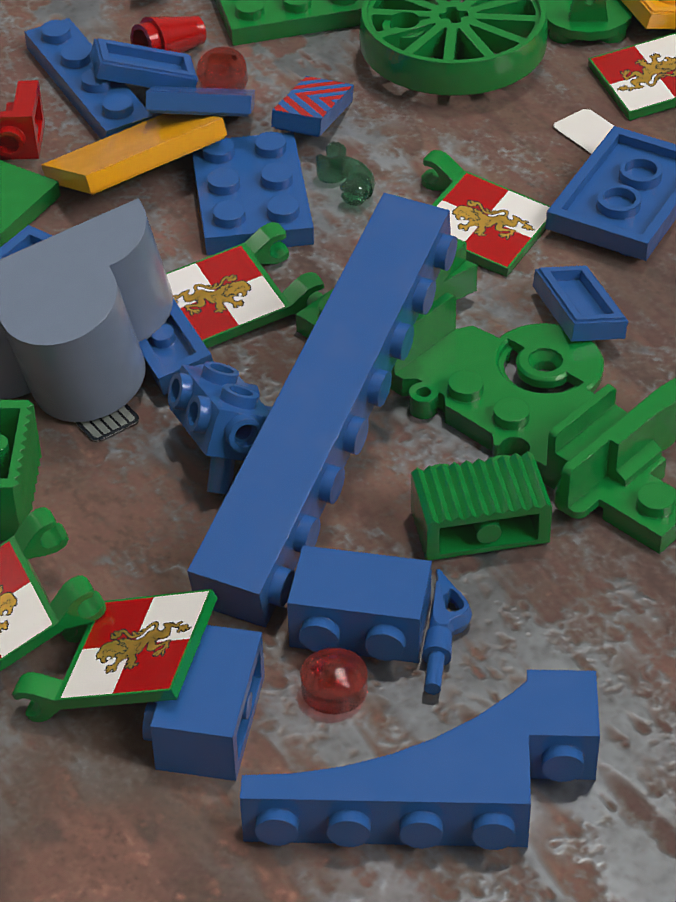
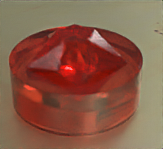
[196,47,248,89]
[300,648,368,715]

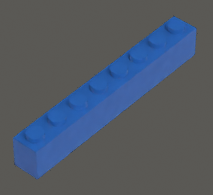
[187,193,457,628]

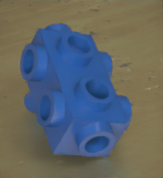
[168,361,272,494]

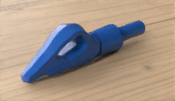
[422,569,472,695]

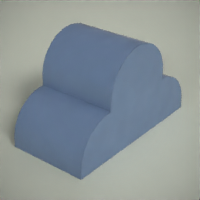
[0,198,173,422]

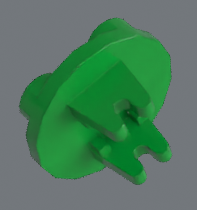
[544,0,634,44]

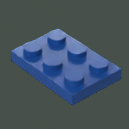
[546,126,676,261]
[191,132,314,255]

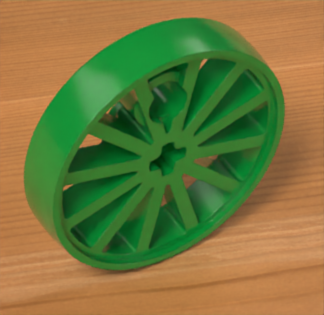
[359,0,548,96]

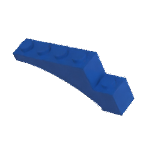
[240,670,600,850]

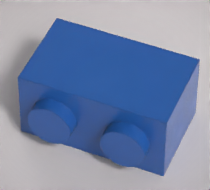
[287,545,432,663]
[142,625,265,781]

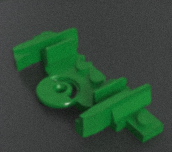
[296,238,676,554]

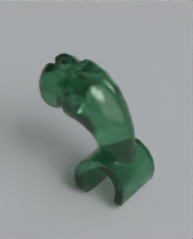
[316,142,375,206]

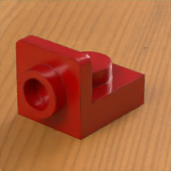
[0,80,45,160]

